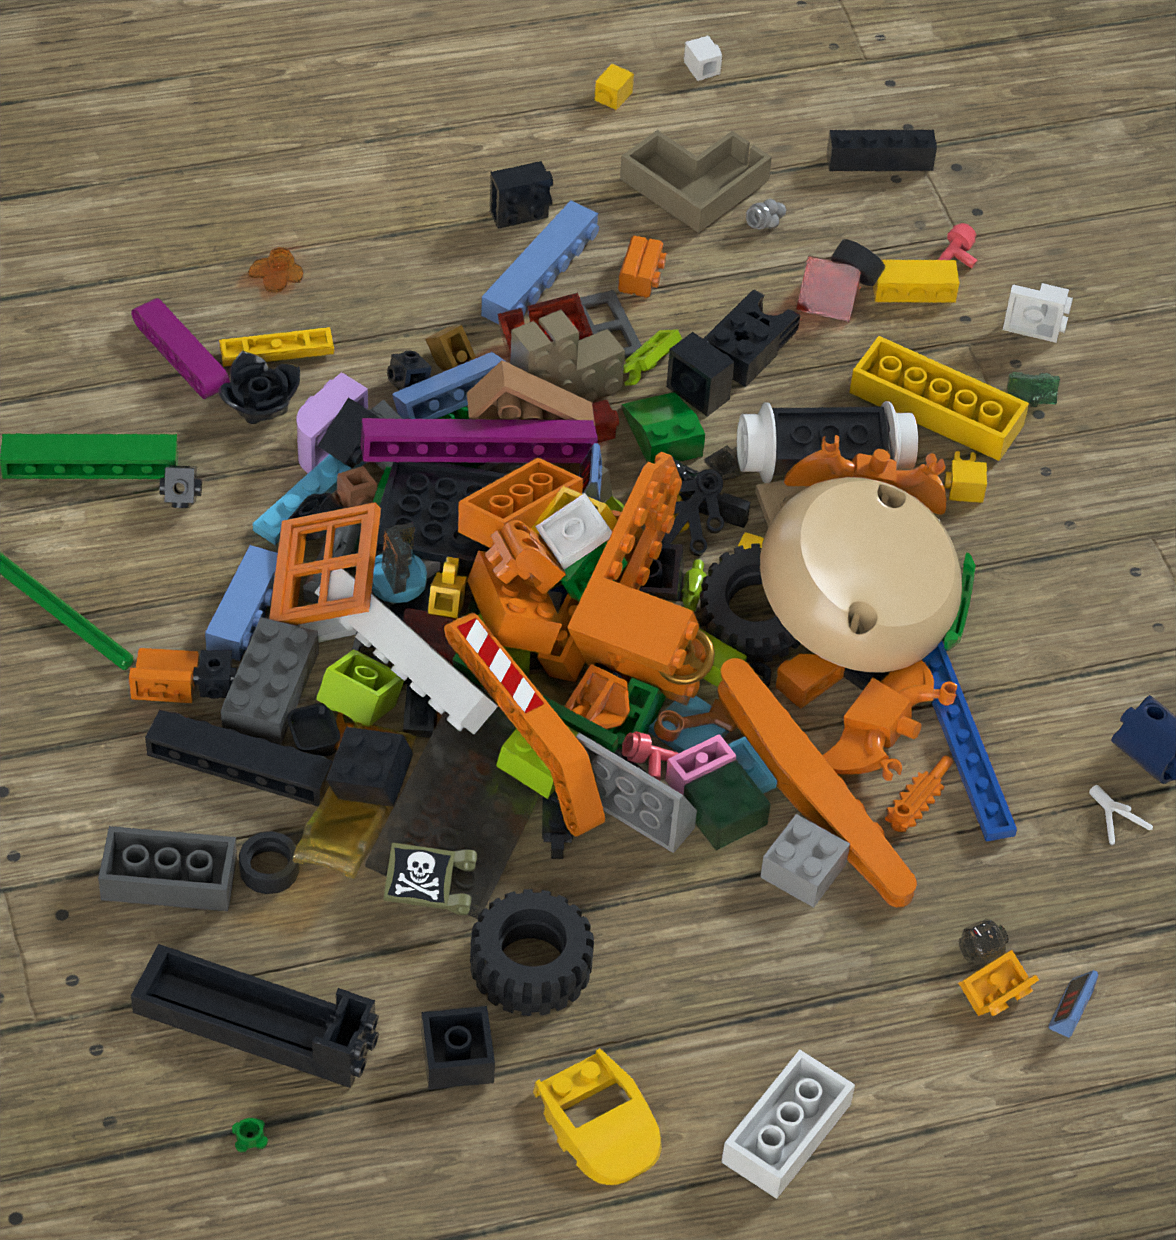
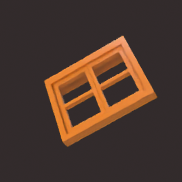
[269,502,381,625]

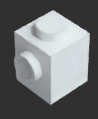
[684,36,722,81]

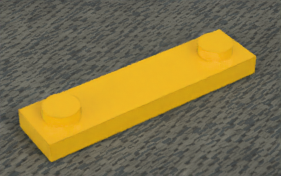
[219,327,334,367]

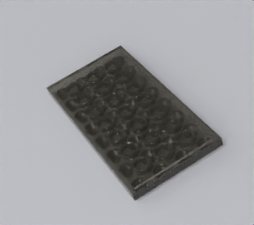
[365,680,541,920]

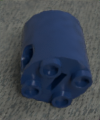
[1111,695,1176,784]

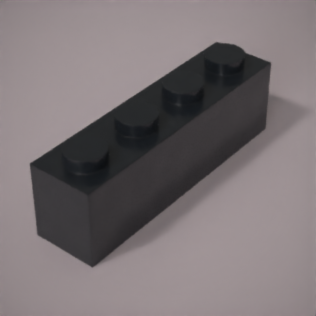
[826,129,937,171]

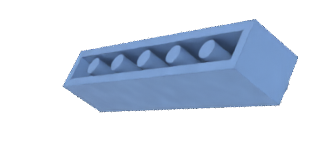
[481,200,599,329]

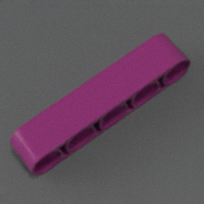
[131,298,230,399]

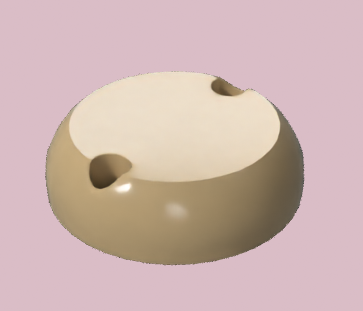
[760,477,962,672]

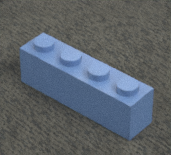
[392,352,506,419]
[205,545,278,661]

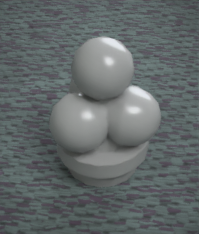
[746,199,786,230]

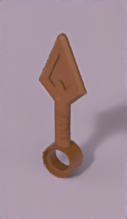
[654,699,738,741]

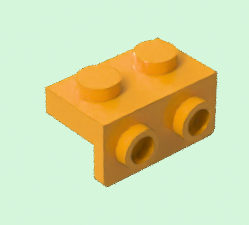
[958,950,1039,1016]

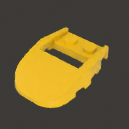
[533,1048,662,1185]

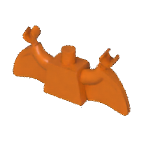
[784,435,946,515]
[823,660,957,781]

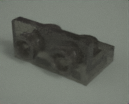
[381,523,415,594]

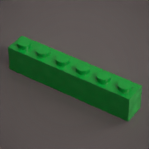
[0,433,178,479]

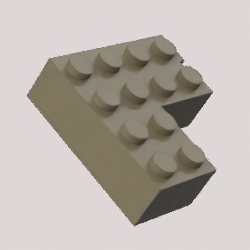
[620,130,772,233]
[510,310,625,402]

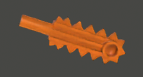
[885,755,953,832]

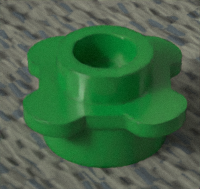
[232,1118,268,1152]

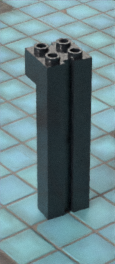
[131,944,379,1088]

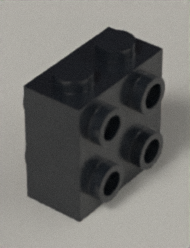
[489,161,553,229]

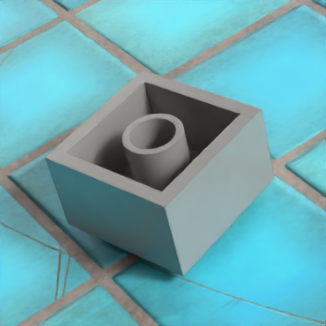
[760,814,850,908]

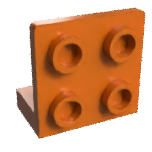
[129,648,199,703]

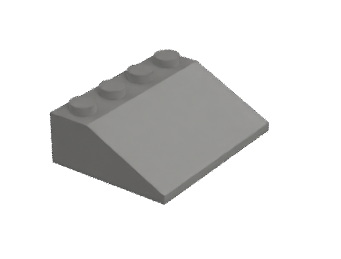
[576,733,697,853]

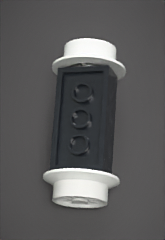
[737,401,918,483]

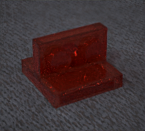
[796,255,861,322]

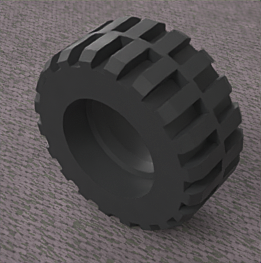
[700,543,801,663]
[470,889,594,1016]

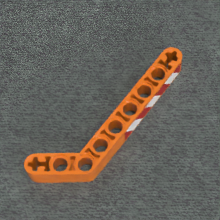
[444,613,605,837]

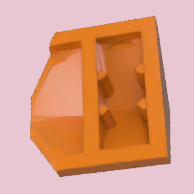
[564,664,630,730]

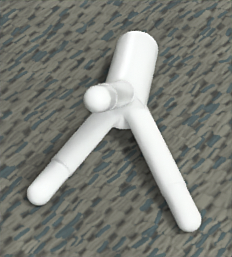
[1089,785,1153,845]

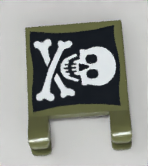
[383,843,477,915]

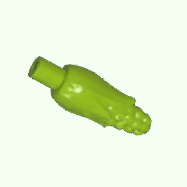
[681,559,707,612]

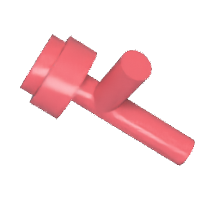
[937,223,978,269]
[622,731,679,781]

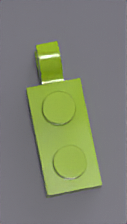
[623,329,682,386]

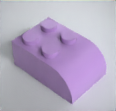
[297,372,368,473]

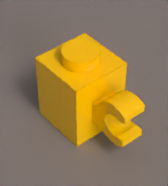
[944,451,987,503]
[428,557,467,618]

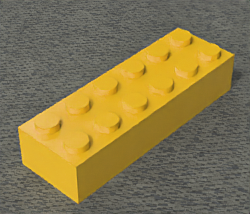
[849,336,1029,461]

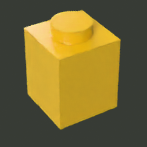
[594,64,634,110]

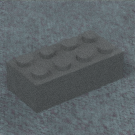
[221,617,319,745]
[98,826,237,911]

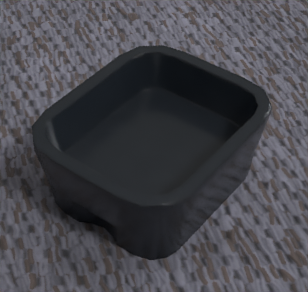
[288,492,344,541]
[287,703,340,757]

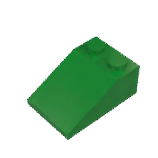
[621,392,705,464]

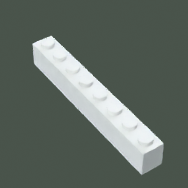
[315,569,498,734]

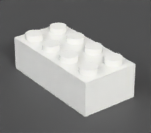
[722,1050,855,1199]

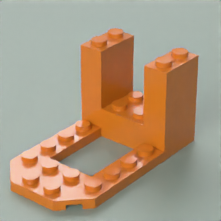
[567,452,706,706]

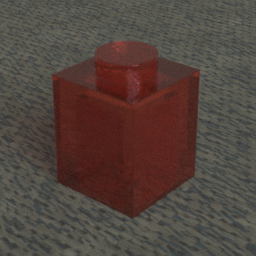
[592,400,619,443]

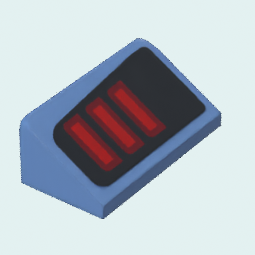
[579,443,602,501]
[1048,970,1098,1038]

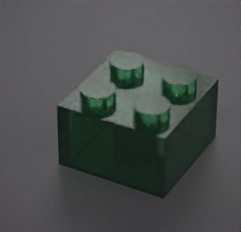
[683,760,771,850]

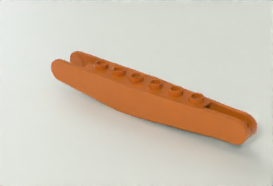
[718,658,917,907]

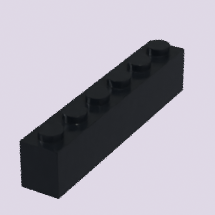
[145,709,333,807]

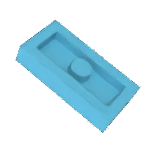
[728,737,777,799]

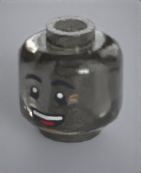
[958,919,1009,966]

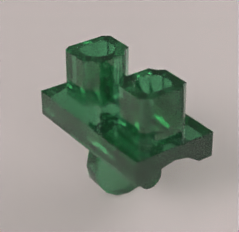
[1006,372,1060,407]

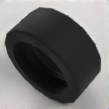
[831,239,885,286]
[239,831,300,894]

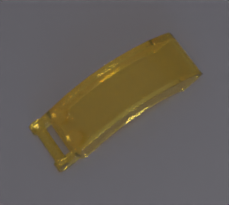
[293,721,417,879]

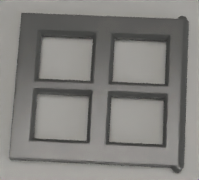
[541,290,642,358]

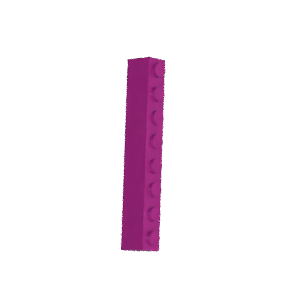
[361,418,598,463]

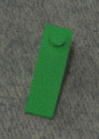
[608,678,666,750]

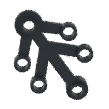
[661,469,724,556]

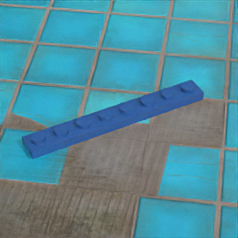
[922,641,1017,842]

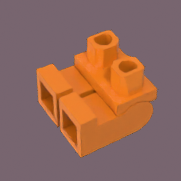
[485,520,566,595]

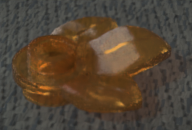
[248,247,303,293]

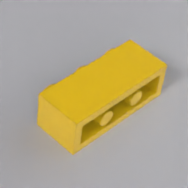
[873,260,959,303]

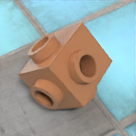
[334,466,377,508]

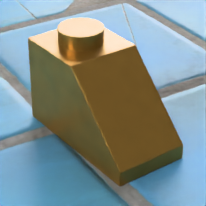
[425,325,477,372]

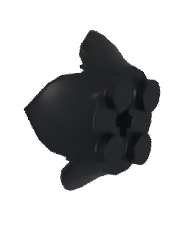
[218,351,300,424]

